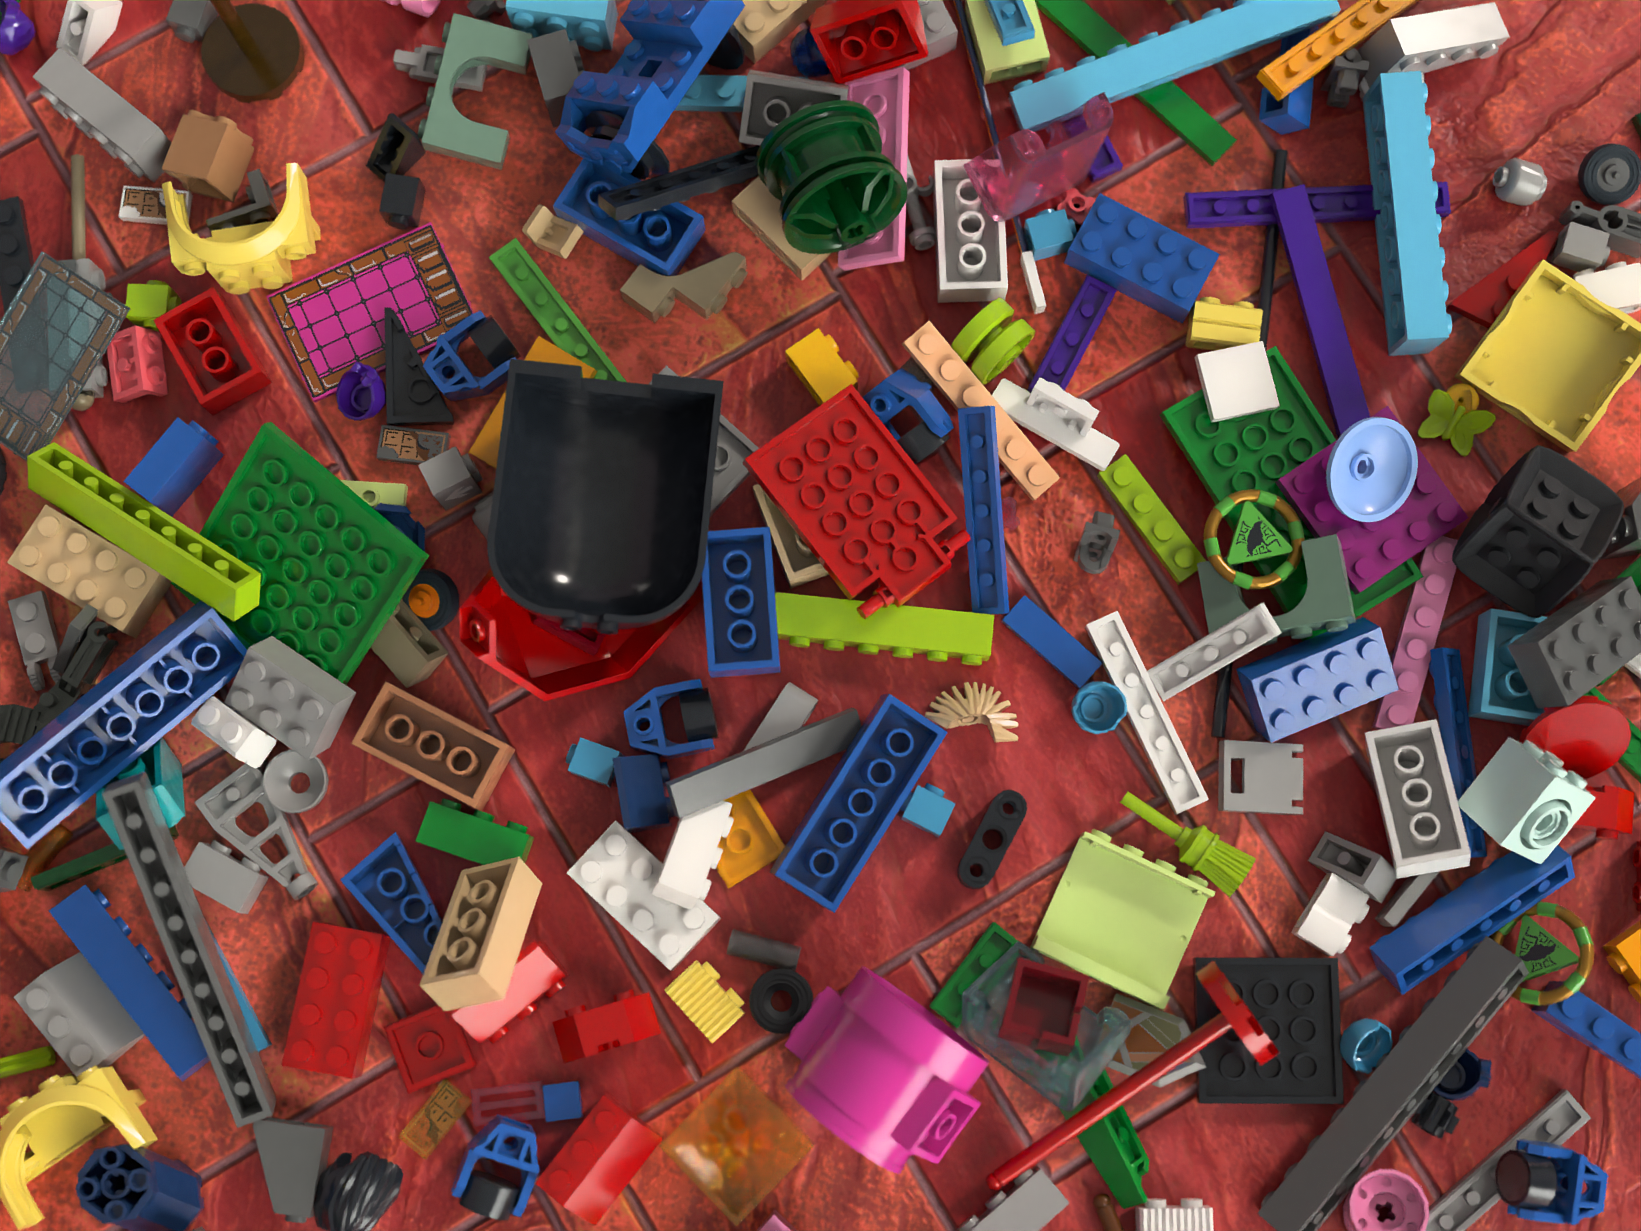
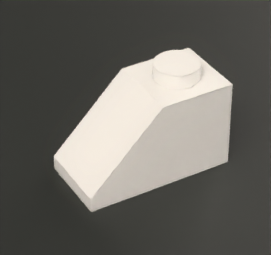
[56,0,123,65]

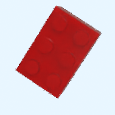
[154,286,272,416]

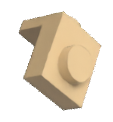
[522,204,583,259]

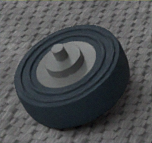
[1578,144,1641,205]

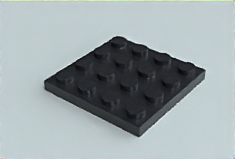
[1193,958,1344,1104]

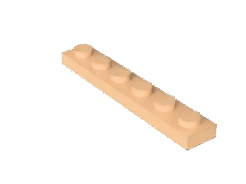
[901,321,1060,500]

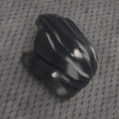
[314,1151,403,1231]

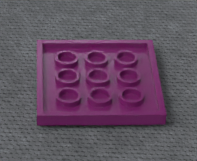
[1275,406,1469,595]

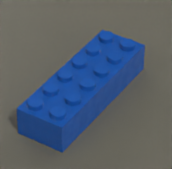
[769,694,948,913]

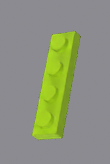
[1097,454,1206,585]

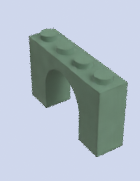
[418,13,533,170]
[1197,534,1356,646]

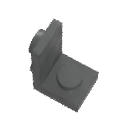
[206,169,279,231]

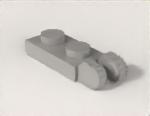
[8,590,63,691]

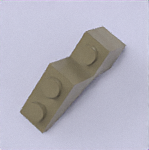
[620,252,748,323]

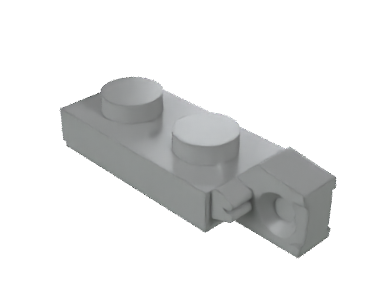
[393,44,487,92]

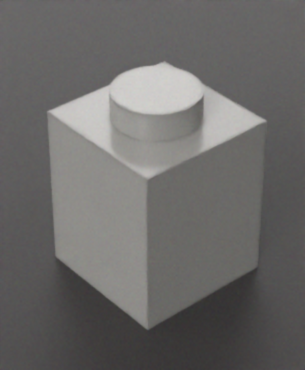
[1551,222,1610,272]

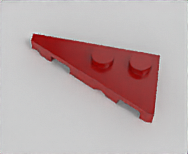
[1447,230,1558,329]

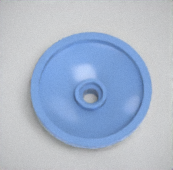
[1326,417,1418,522]

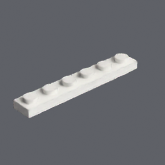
[1085,611,1209,815]

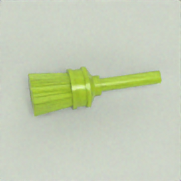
[1120,791,1256,897]

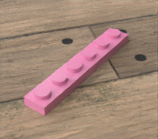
[1372,536,1458,730]

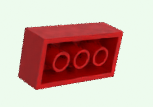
[281,922,391,1078]

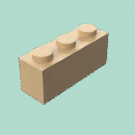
[732,176,831,281]

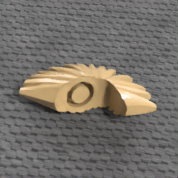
[925,682,1018,742]

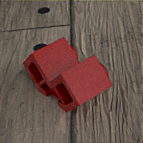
[1567,785,1635,840]
[552,989,661,1064]

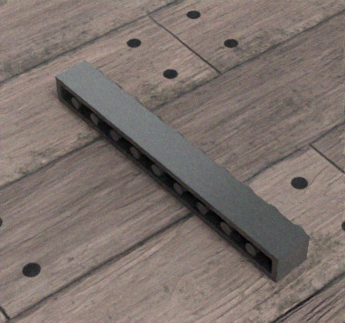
[102,771,277,1128]
[1257,936,1529,1231]

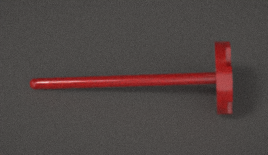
[986,961,1280,1191]

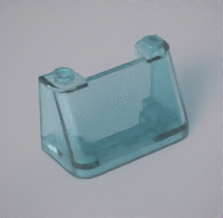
[962,941,1132,1112]

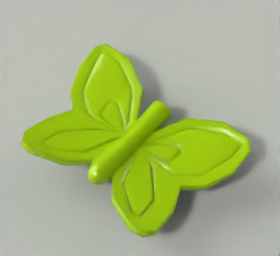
[1417,389,1496,456]

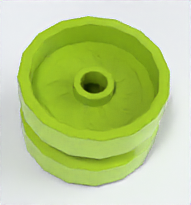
[951,298,1036,385]

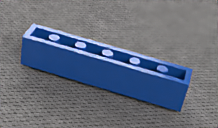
[1369,845,1575,995]
[49,884,210,1082]

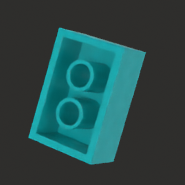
[96,737,185,850]

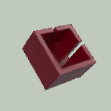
[997,957,1089,1057]

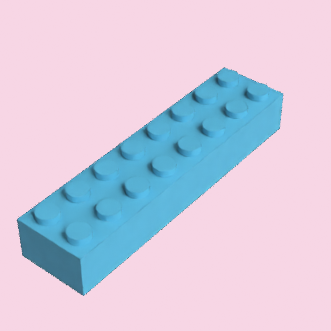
[1363,71,1452,356]

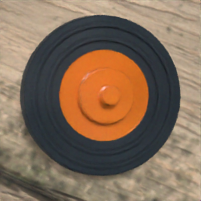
[402,568,459,631]

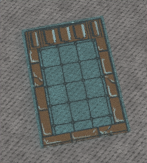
[0,251,130,461]

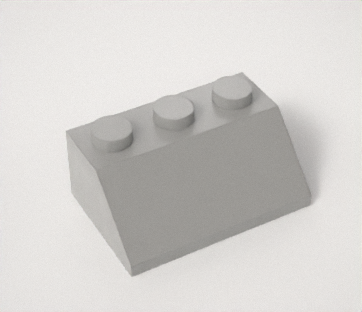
[14,952,145,1077]

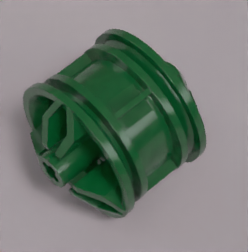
[755,100,908,254]

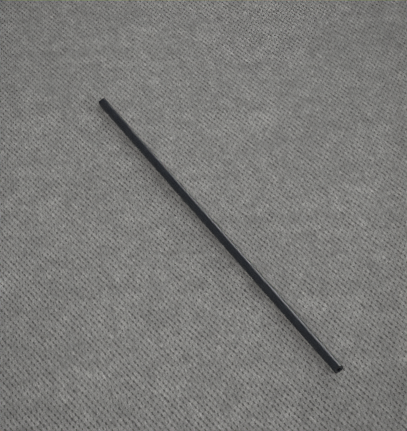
[1211,149,1288,738]

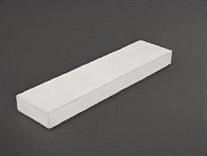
[1147,603,1282,702]

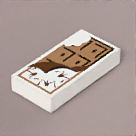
[119,185,193,225]

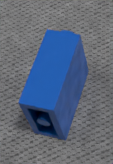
[123,417,224,517]

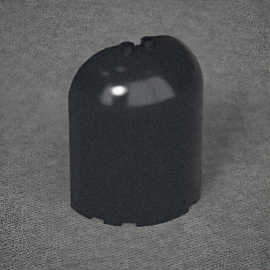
[487,359,724,634]

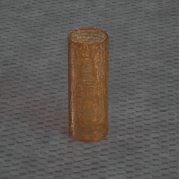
[17,823,73,892]

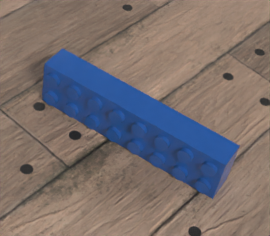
[0,601,247,849]

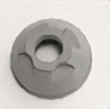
[263,749,328,813]

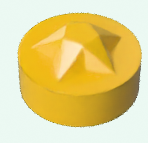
[1446,383,1479,416]

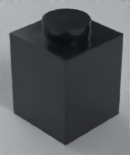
[379,173,426,229]

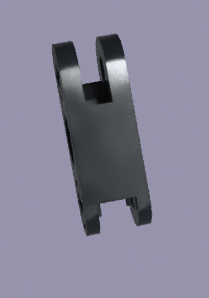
[957,790,1027,889]

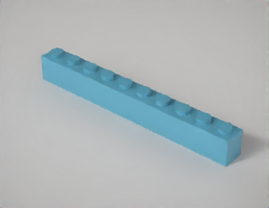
[1009,0,1341,137]

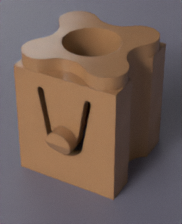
[161,110,255,202]

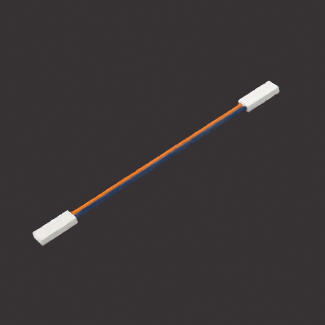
[953,0,1046,314]

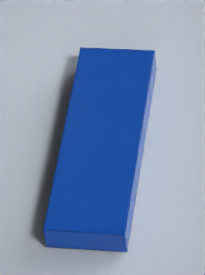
[1001,595,1102,690]

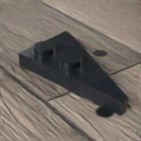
[384,307,454,426]

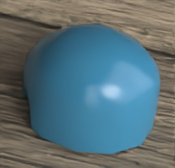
[1071,681,1127,734]
[1340,1018,1393,1074]

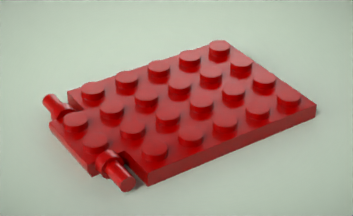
[743,384,971,619]

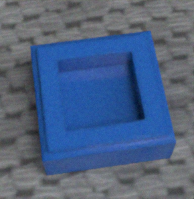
[542,1081,583,1122]

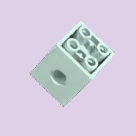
[1458,737,1596,864]

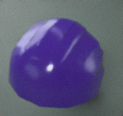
[0,0,35,55]
[336,361,386,421]

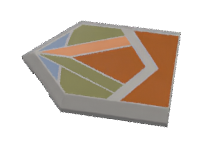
[1092,993,1206,1088]

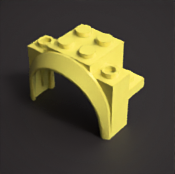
[162,163,321,294]
[0,1065,158,1230]

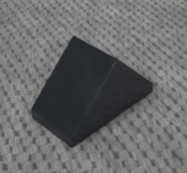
[366,113,426,183]

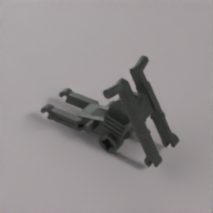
[0,621,119,763]

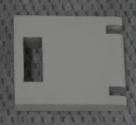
[1218,740,1303,815]

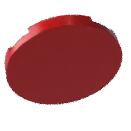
[1519,695,1631,779]

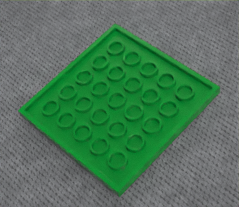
[171,422,429,685]

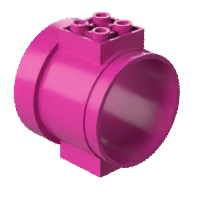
[785,966,989,1174]

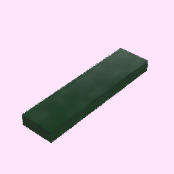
[30,825,179,891]

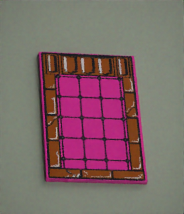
[266,222,473,402]

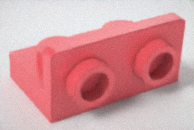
[106,325,168,403]

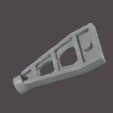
[194,763,318,901]

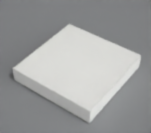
[1195,341,1280,423]

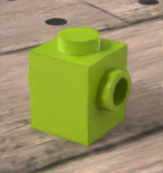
[125,280,182,332]

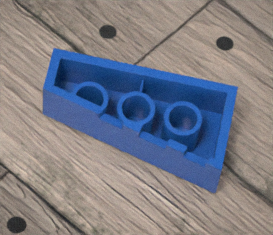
[340,832,443,974]

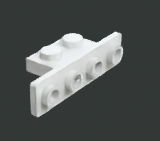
[992,377,1120,471]

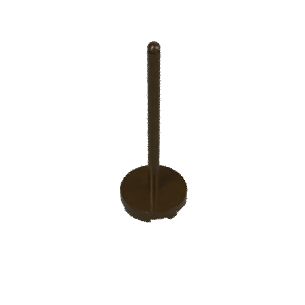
[201,0,305,103]

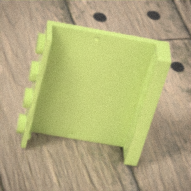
[1030,829,1215,1010]

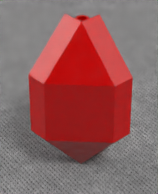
[459,568,702,701]

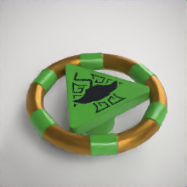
[1203,489,1305,589]
[1490,902,1594,1006]

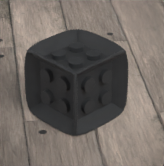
[1452,445,1624,618]

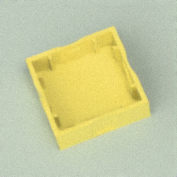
[1454,260,1641,453]

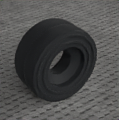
[749,969,813,1034]

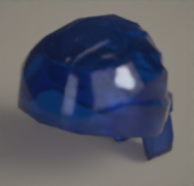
[790,26,831,78]

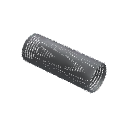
[727,929,801,971]

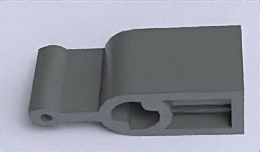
[1558,201,1641,259]

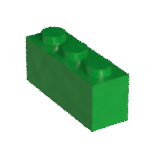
[415,798,535,865]

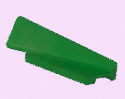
[1028,1035,1149,1209]

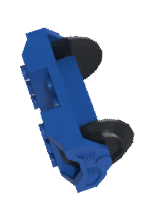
[555,0,745,180]

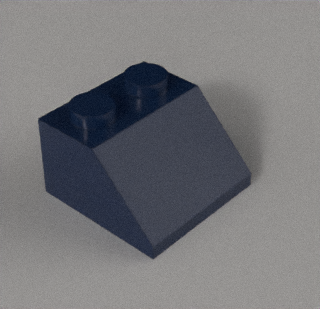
[612,754,676,833]

